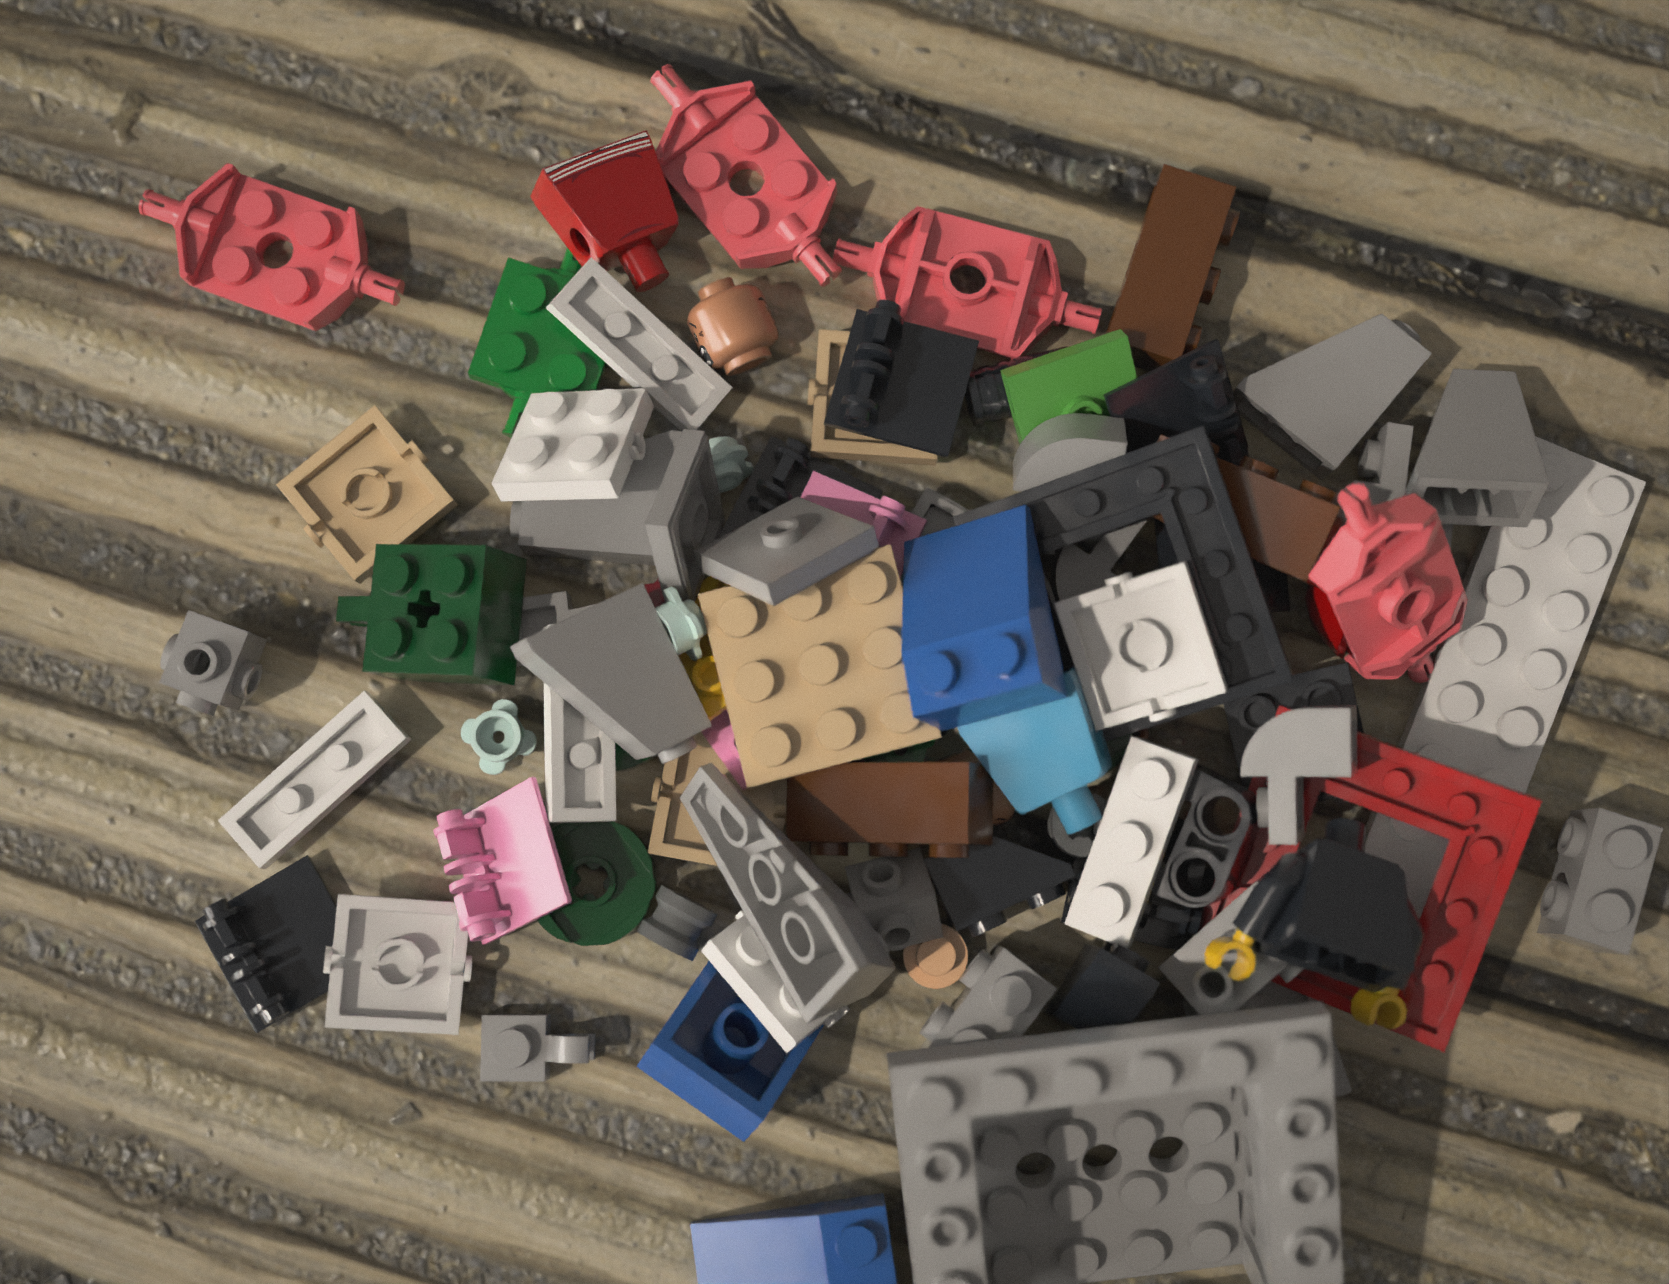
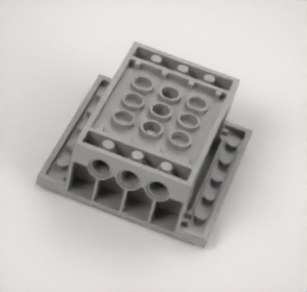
[886,1002,1344,1284]

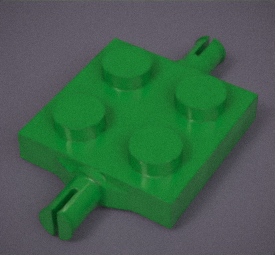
[468,248,607,438]

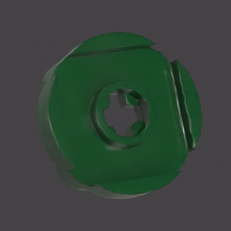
[536,821,658,946]

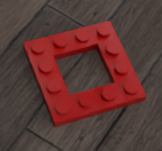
[1198,704,1542,1052]

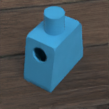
[957,666,1112,835]

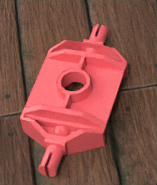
[650,64,842,287]
[139,163,405,331]
[833,206,1102,361]
[1308,484,1468,683]

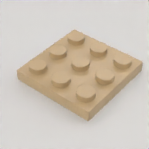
[698,544,942,788]

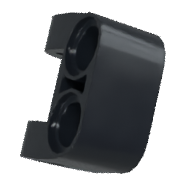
[1151,763,1260,908]

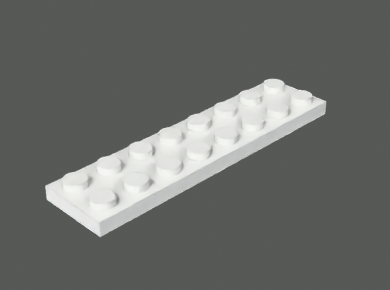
[1365,436,1646,919]

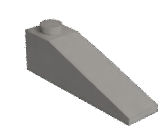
[680,763,896,1024]

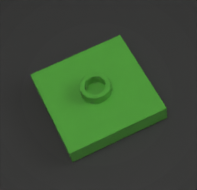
[1000,329,1137,445]

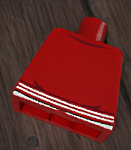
[530,130,679,293]

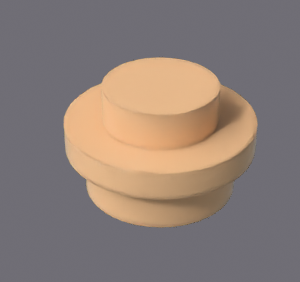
[903,924,968,989]

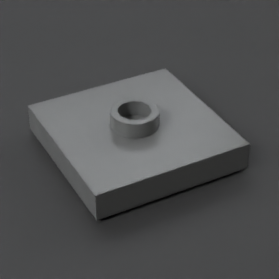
[645,429,725,603]
[694,497,879,606]

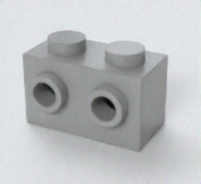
[1537,808,1663,955]
[1158,873,1304,1015]
[919,945,1057,1049]

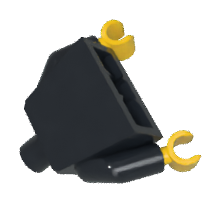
[1204,818,1425,1029]

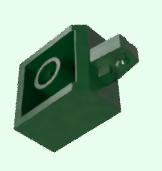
[336,544,527,686]

